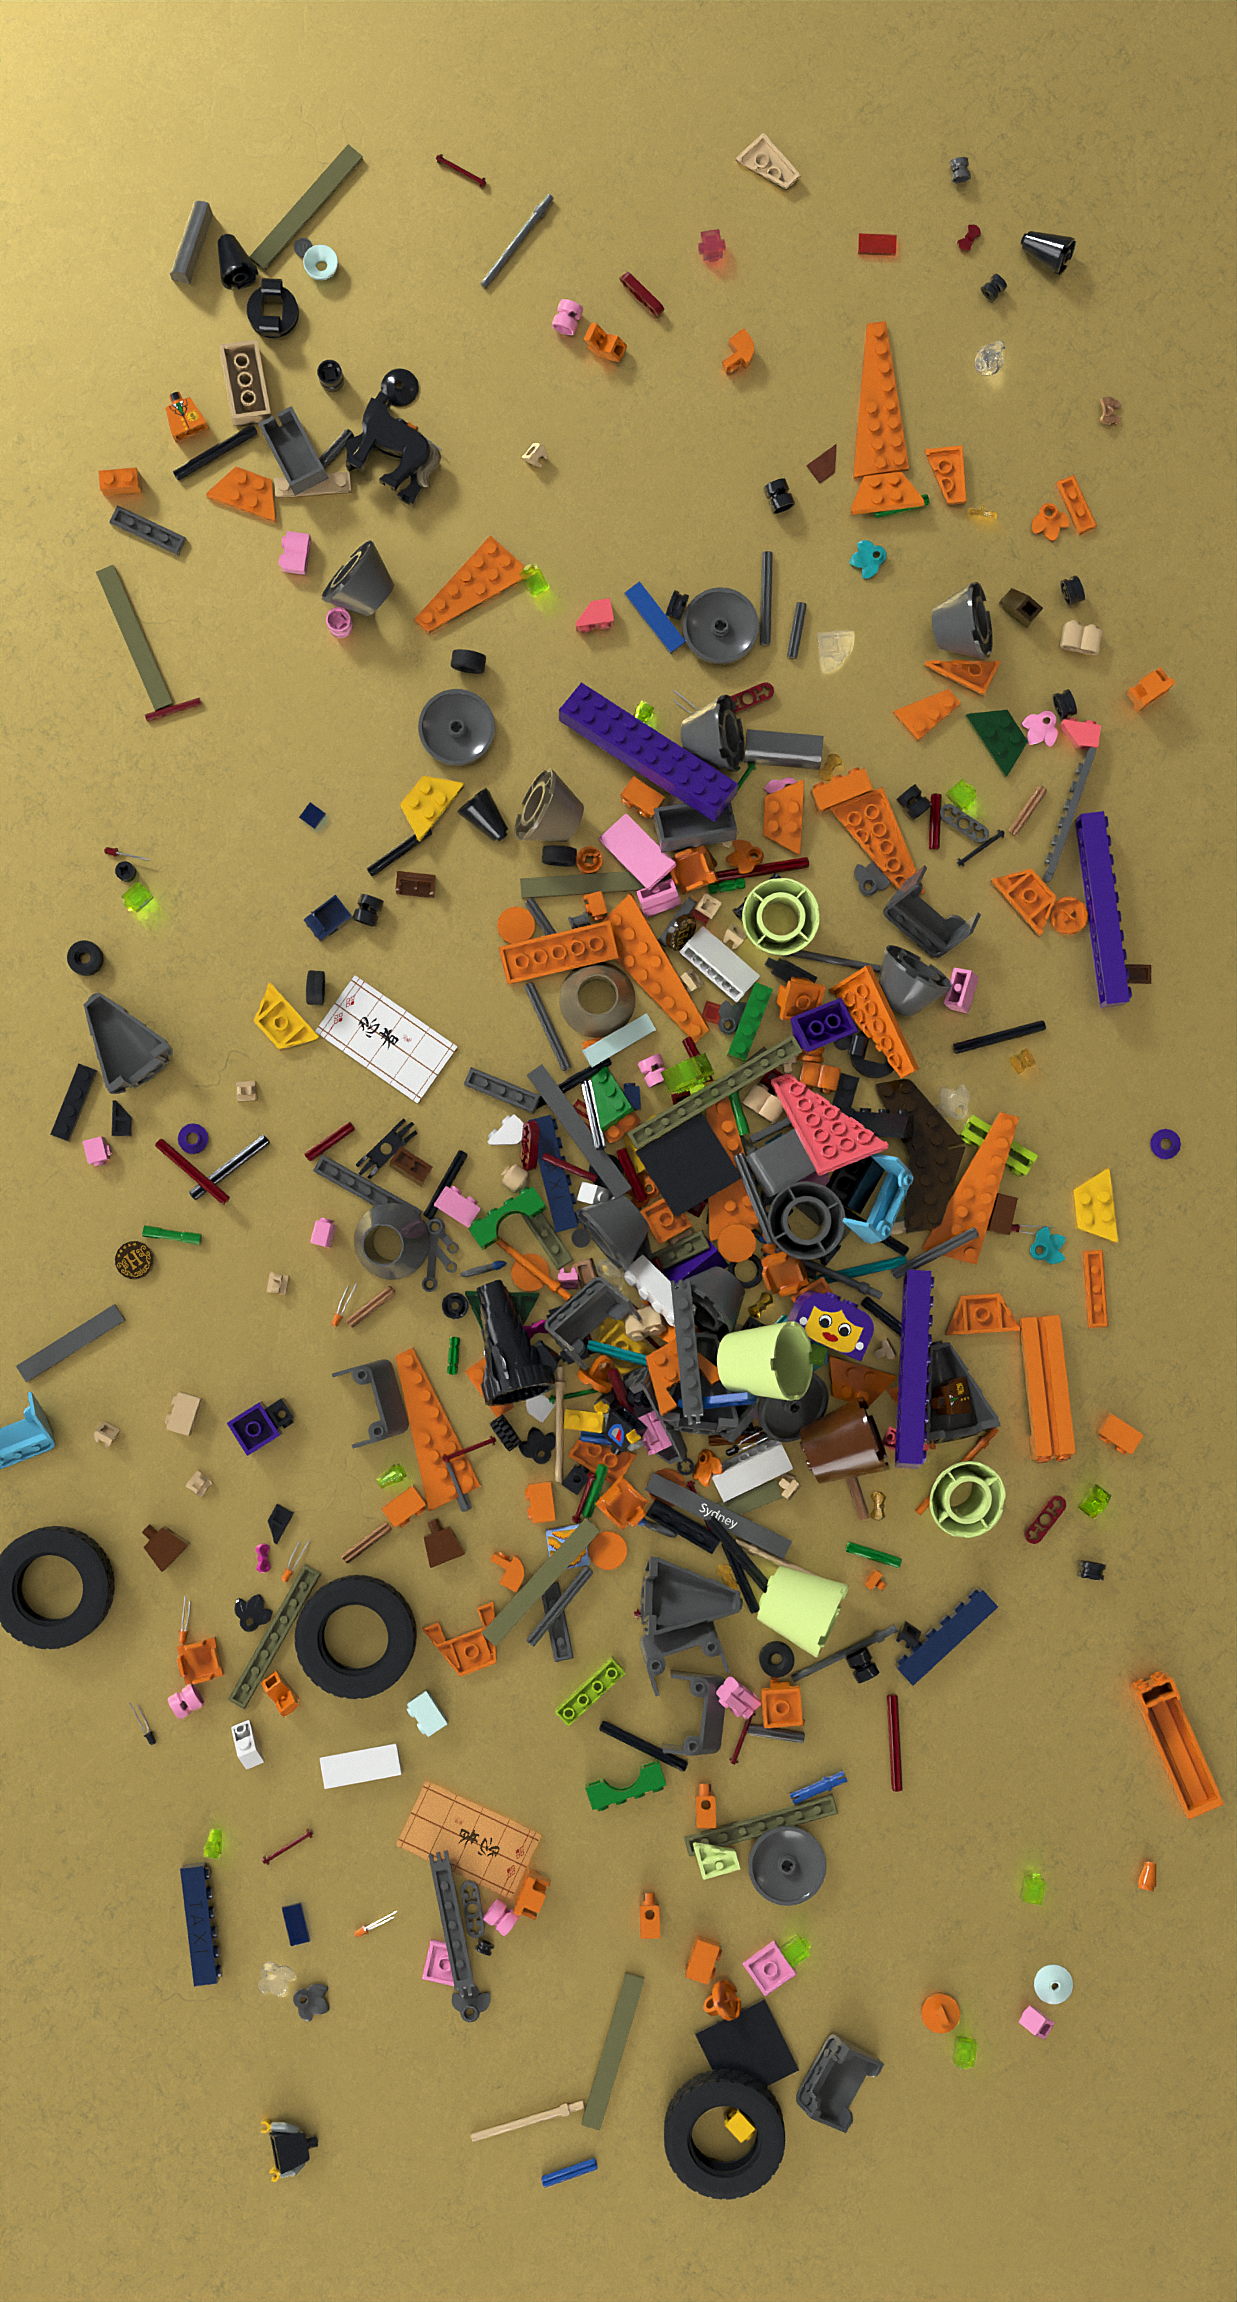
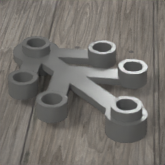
[422,1217,459,1292]

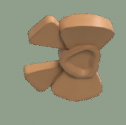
[1100,397,1122,425]

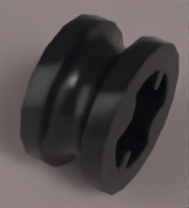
[677,1458,695,1475]
[475,1939,495,1956]

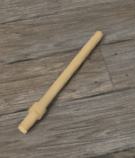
[554,1365,566,1482]
[735,1537,820,1577]
[471,2101,585,2142]

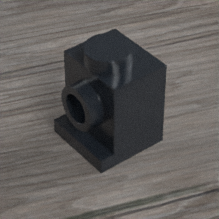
[265,1397,296,1429]

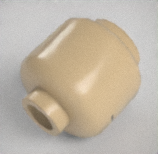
[501,1164,531,1193]

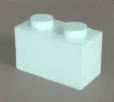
[406,1688,448,1737]

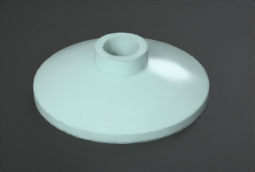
[1034,1964,1073,2004]

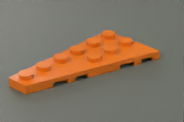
[414,536,533,633]
[829,787,925,896]
[829,965,919,1078]

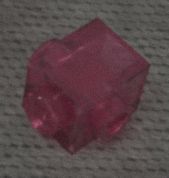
[698,229,726,262]

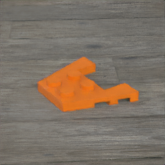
[645,1339,721,1416]
[422,1601,496,1677]

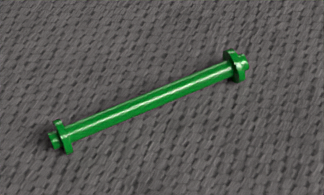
[737,763,756,792]
[549,1388,603,1404]

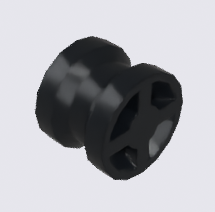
[115,861,137,882]

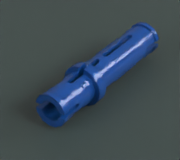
[790,1770,848,1805]

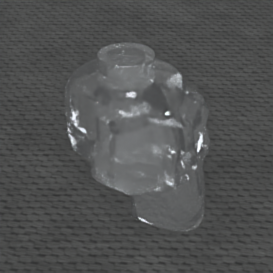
[975,340,1005,376]

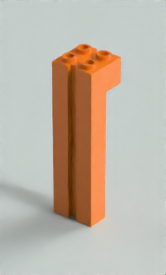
[1019,1315,1076,1463]
[1129,1671,1224,1820]

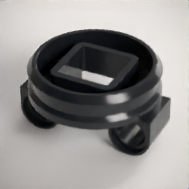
[247,278,299,338]
[847,1030,894,1078]

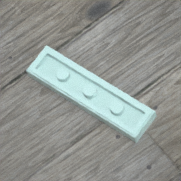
[582,1013,656,1067]

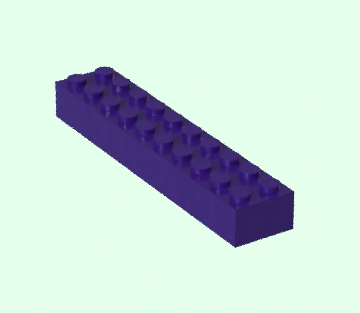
[559,682,738,822]
[1074,811,1132,1008]
[895,1269,934,1469]

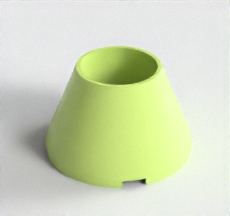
[742,878,820,955]
[930,1461,1006,1538]

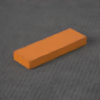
[1056,475,1097,535]

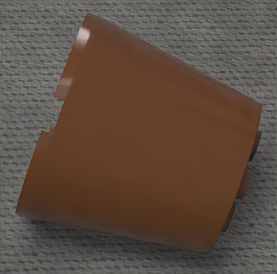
[800,1396,890,1484]

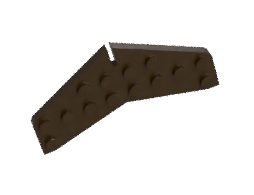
[875,1079,966,1234]

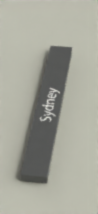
[645,1472,792,1559]

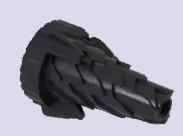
[476,1280,558,1406]

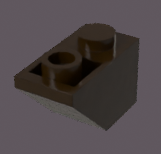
[999,588,1043,627]

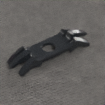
[356,1118,418,1179]

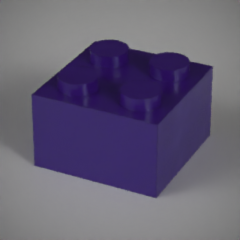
[227,1401,283,1456]

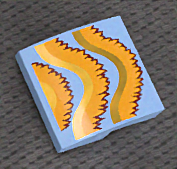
[546,1524,590,1569]

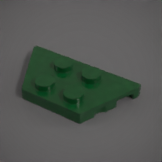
[965,710,1028,777]
[465,1291,539,1330]

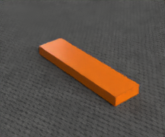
[1083,1250,1108,1328]

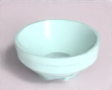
[303,245,338,280]

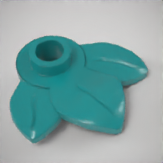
[849,540,887,579]
[1030,1227,1065,1264]

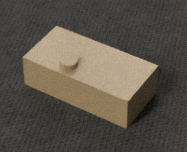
[219,340,271,426]

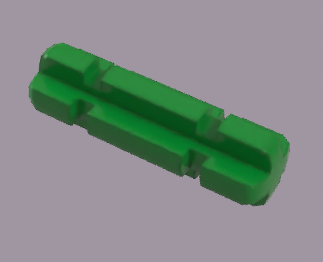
[708,878,746,894]
[447,1337,460,1375]

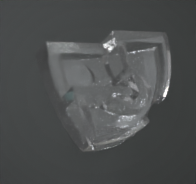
[817,630,854,674]

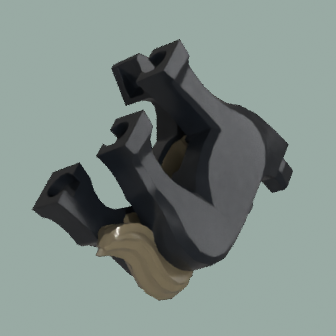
[346,391,441,508]

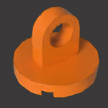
[577,1355,613,1394]
[703,1980,741,2021]
[921,1993,960,2034]

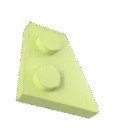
[693,1842,740,1880]

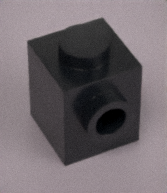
[561,1464,590,1495]

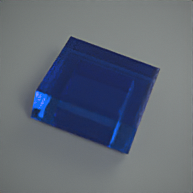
[299,802,326,829]

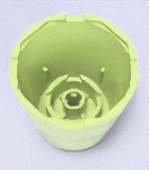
[717,1321,813,1401]
[757,1566,849,1658]

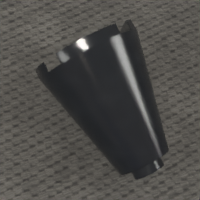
[1020,231,1076,275]
[217,234,258,290]
[457,788,508,841]

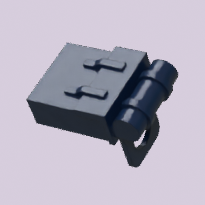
[304,894,352,941]

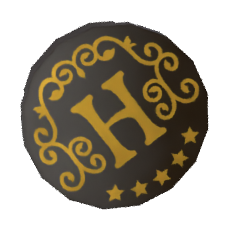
[666,914,696,951]
[115,1241,154,1279]

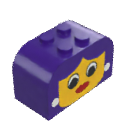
[786,1291,874,1361]

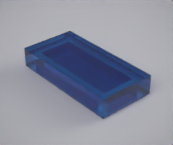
[282,1902,310,1946]

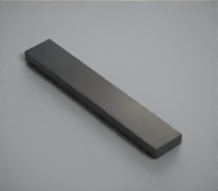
[313,1154,423,1216]
[16,1304,125,1382]

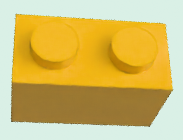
[563,1408,604,1433]
[723,2107,755,2143]

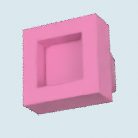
[558,1267,578,1290]

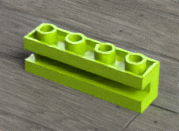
[959,1115,1038,1177]
[555,1656,625,1727]

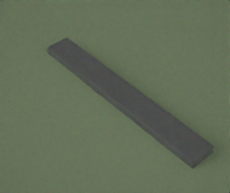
[527,1064,632,1198]

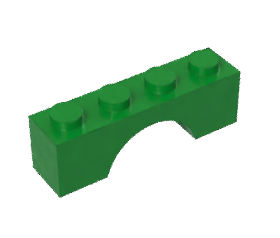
[727,982,773,1062]
[468,1187,547,1250]
[585,1760,666,1811]

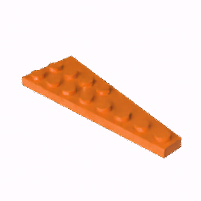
[853,321,909,479]
[602,893,710,1043]
[704,1080,760,1241]
[921,1112,1019,1265]
[395,1348,481,1511]

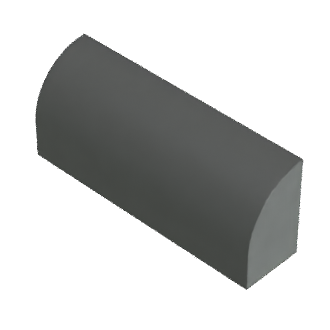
[170,201,213,285]
[744,729,824,770]

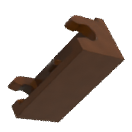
[395,871,436,898]
[389,1146,433,1187]
[987,1193,1018,1235]

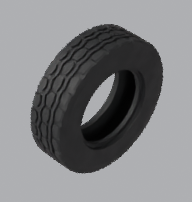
[0,1526,115,1649]
[294,1575,417,1699]
[664,2069,786,2200]

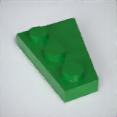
[591,1066,634,1132]

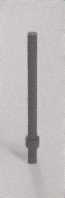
[480,194,554,288]
[782,950,881,973]
[774,1246,883,1299]
[791,1625,898,1682]

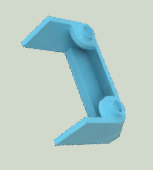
[843,1153,913,1244]
[0,1392,55,1469]

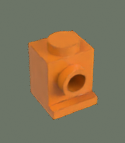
[583,891,607,922]

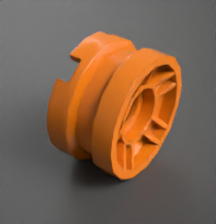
[576,846,603,874]
[797,1047,825,1063]

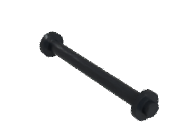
[957,829,1005,867]

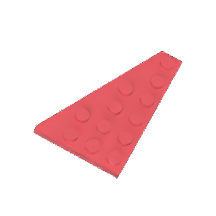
[771,1073,888,1176]

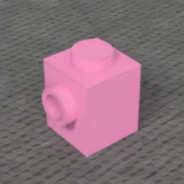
[83,1136,112,1167]
[1019,2006,1055,2039]

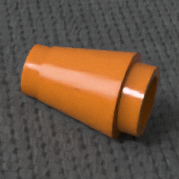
[1137,1861,1157,1892]

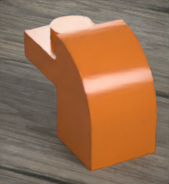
[583,323,627,362]
[721,328,754,374]
[490,1551,525,1592]
[261,1671,299,1718]

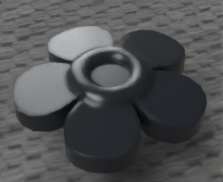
[742,1422,763,1434]

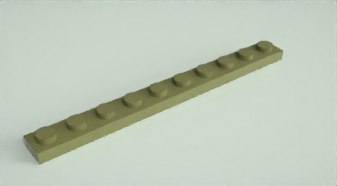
[627,1035,803,1150]

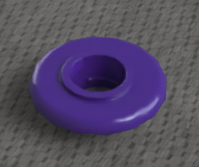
[178,1123,208,1154]
[1150,1129,1181,1159]

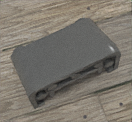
[745,1129,816,1198]
[796,2034,884,2133]

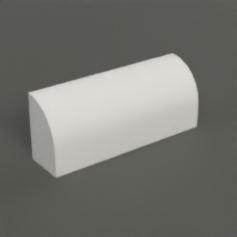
[680,926,760,1003]
[712,1439,793,1502]
[319,1744,403,1789]

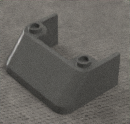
[883,865,981,958]
[544,1277,642,1370]
[332,1359,409,1448]
[640,1621,730,1696]
[662,1670,726,1756]

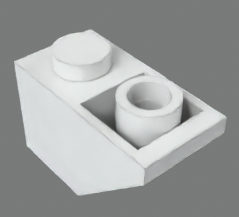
[488,1114,524,1145]
[577,1182,623,1205]
[231,1720,264,1770]

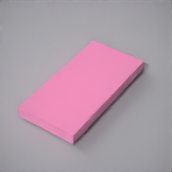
[598,814,677,891]

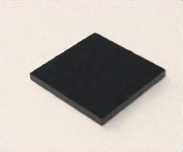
[635,1112,741,1218]
[695,1998,799,2086]

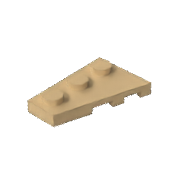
[735,132,801,190]

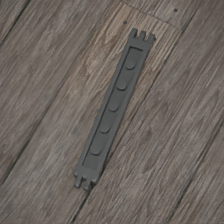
[1043,747,1096,883]
[671,1279,704,1425]
[429,1850,475,1998]

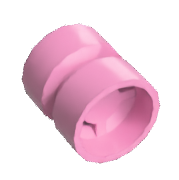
[552,299,583,335]
[326,607,353,638]
[638,1053,671,1088]
[168,1683,205,1720]
[483,1899,519,1936]

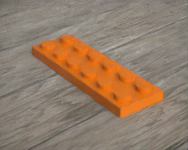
[499,920,619,984]

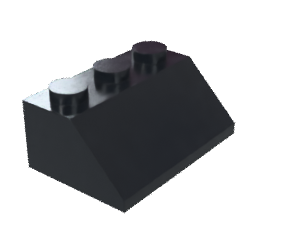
[852,1108,914,1138]
[826,1156,885,1214]

